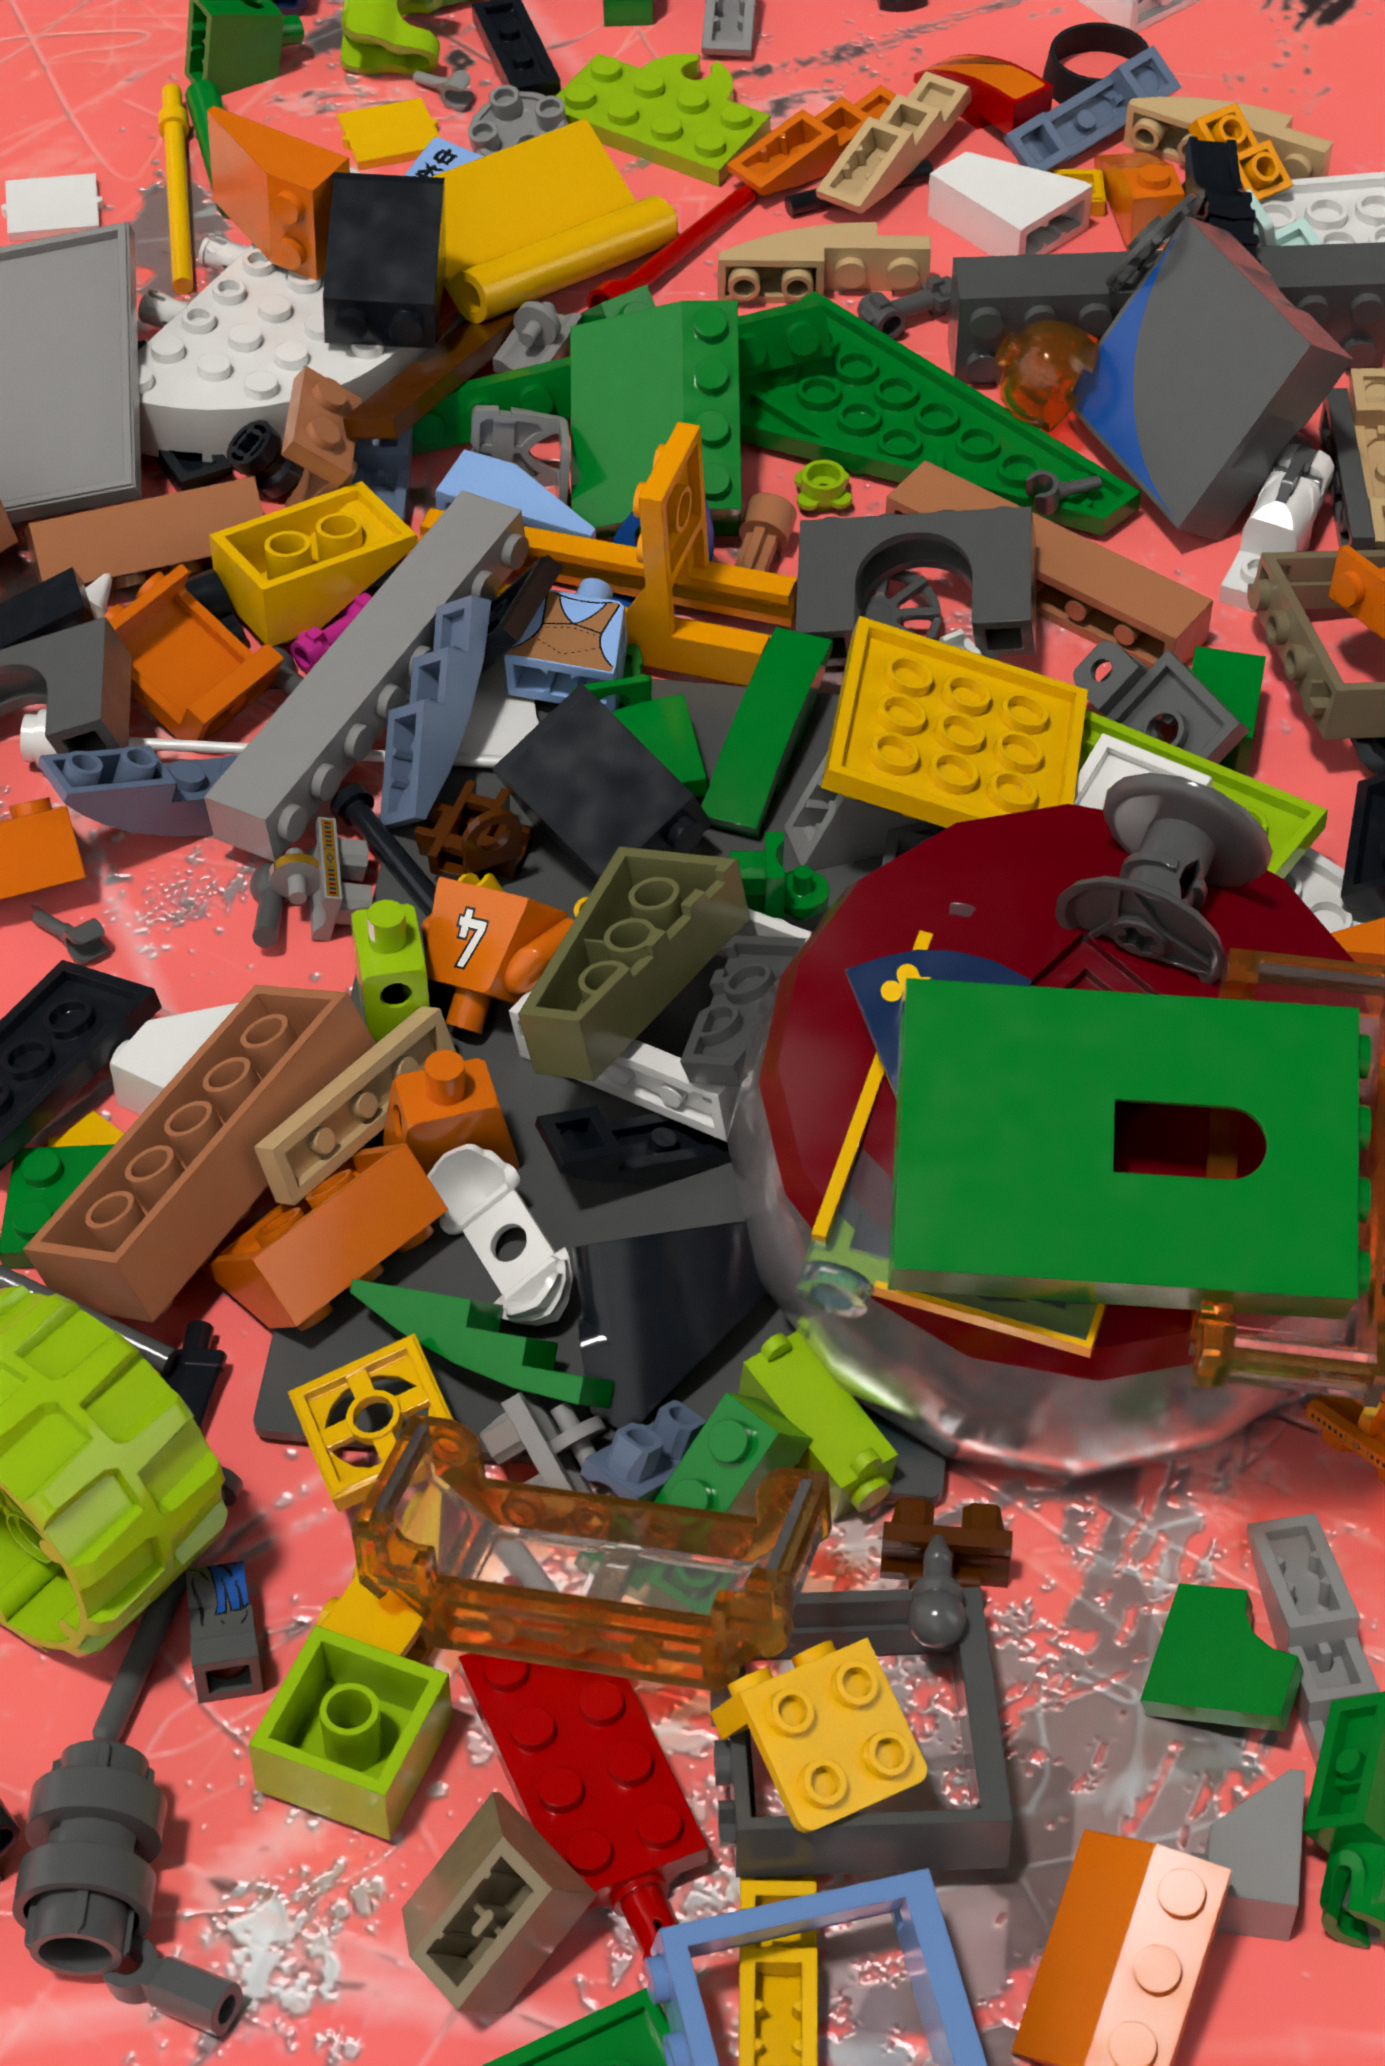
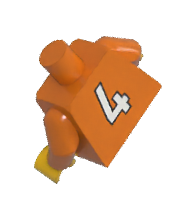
[421,873,588,1035]

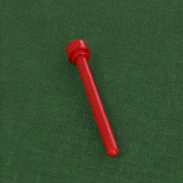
[587,185,756,309]

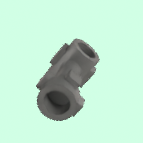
[857,275,952,339]

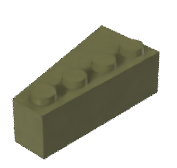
[518,846,750,1081]

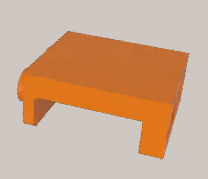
[101,564,284,741]

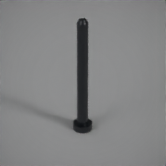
[330,784,436,916]

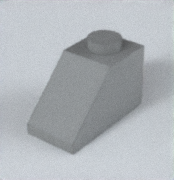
[1190,1769,1305,1942]

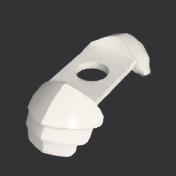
[427,1144,573,1326]

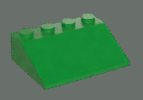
[570,300,742,537]

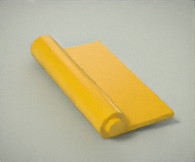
[432,118,678,324]

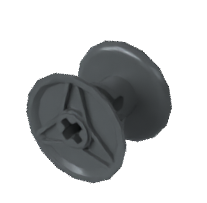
[1055,773,1273,985]

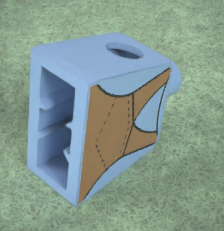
[504,578,628,712]

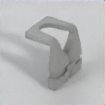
[470,405,570,505]

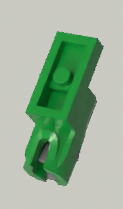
[1303,1691,1385,1948]

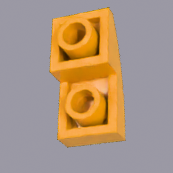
[1187,102,1293,202]

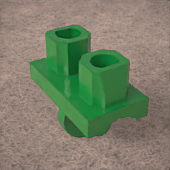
[730,832,830,921]

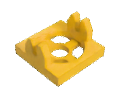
[288,1333,468,1512]

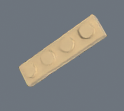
[254,1006,456,1206]

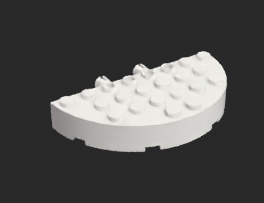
[138,168,439,462]

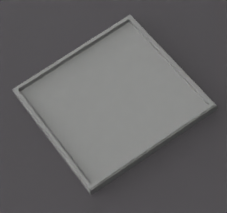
[0,221,142,523]

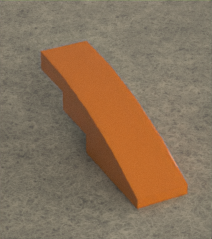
[727,85,896,196]

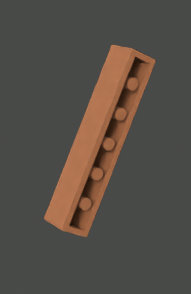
[886,460,1213,668]

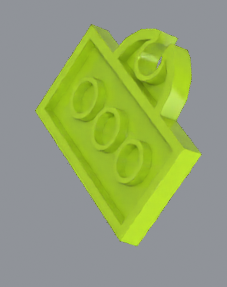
[556,53,771,187]

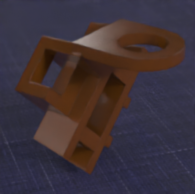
[414,780,533,880]

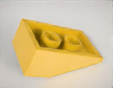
[209,481,418,647]

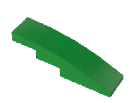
[701,627,833,839]
[350,1279,615,1409]

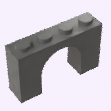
[795,506,1036,666]
[0,617,132,754]

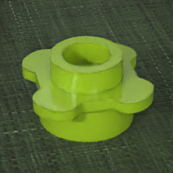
[794,460,852,511]

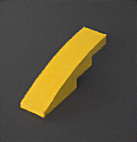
[738,1816,817,2066]

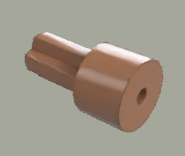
[735,493,797,572]

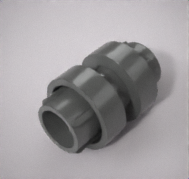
[12,1740,167,1976]

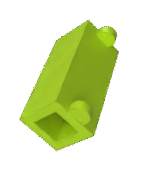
[738,1329,898,1521]

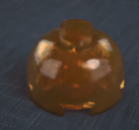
[994,319,1099,432]

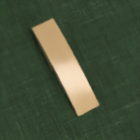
[815,71,972,214]

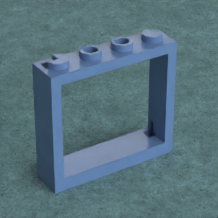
[644,1868,987,2066]

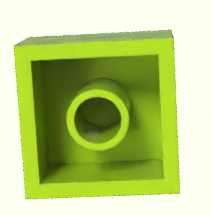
[248,1625,453,1840]

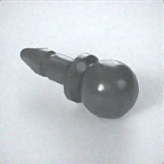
[907,1534,966,1648]

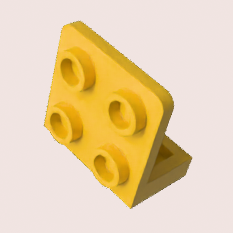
[710,1637,927,1833]

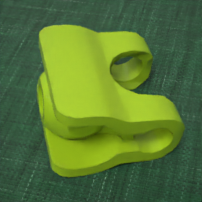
[340,0,443,76]

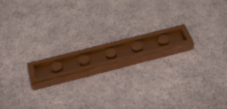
[343,307,520,439]

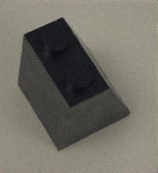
[323,172,446,349]
[492,683,712,884]

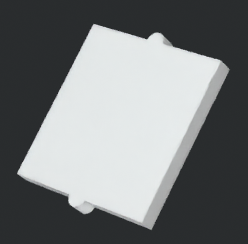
[1,173,104,242]

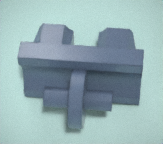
[580,1400,706,1521]

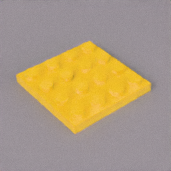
[821,616,1088,828]

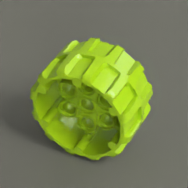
[0,1285,229,1658]

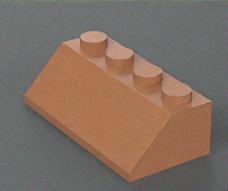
[23,476,263,590]

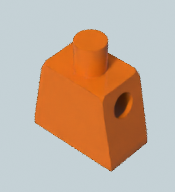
[382,1050,519,1175]

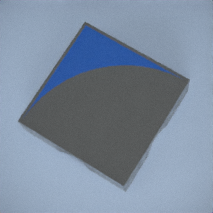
[1060,216,1354,541]

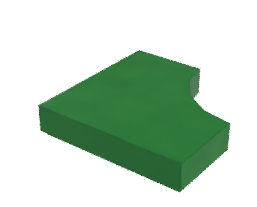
[1140,1583,1304,1732]

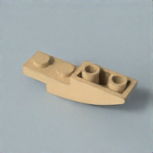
[1123,97,1333,179]
[718,222,931,303]

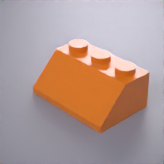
[202,1143,449,1331]
[1011,1829,1232,2066]

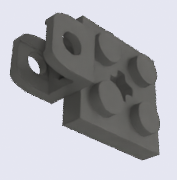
[1073,640,1250,764]

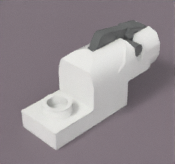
[1218,444,1335,613]

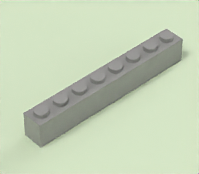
[204,490,529,862]

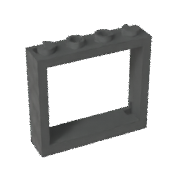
[706,1587,1013,1878]

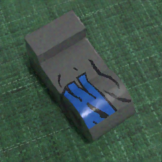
[186,1561,264,1704]

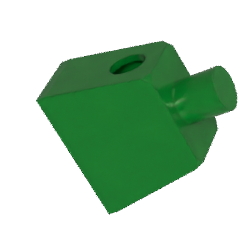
[185,0,304,96]

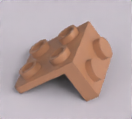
[281,366,362,508]

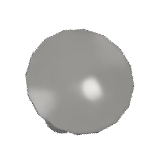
[468,85,568,156]

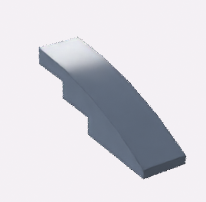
[380,594,492,830]

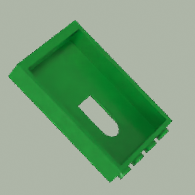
[888,978,1372,1320]

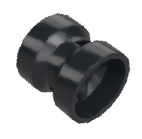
[226,420,304,499]

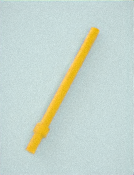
[158,84,194,294]

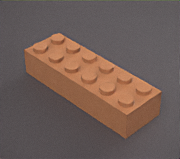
[23,985,376,1322]

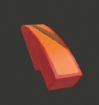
[914,54,1053,134]

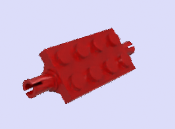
[458,1580,708,1964]

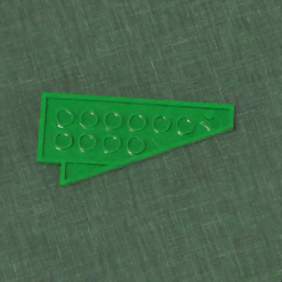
[739,291,1141,535]

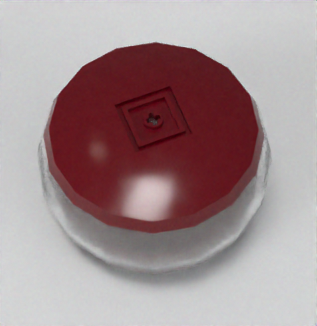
[727,804,1385,1480]

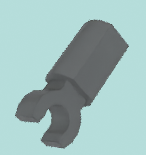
[102,1936,243,2036]

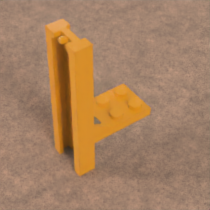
[393,422,797,686]

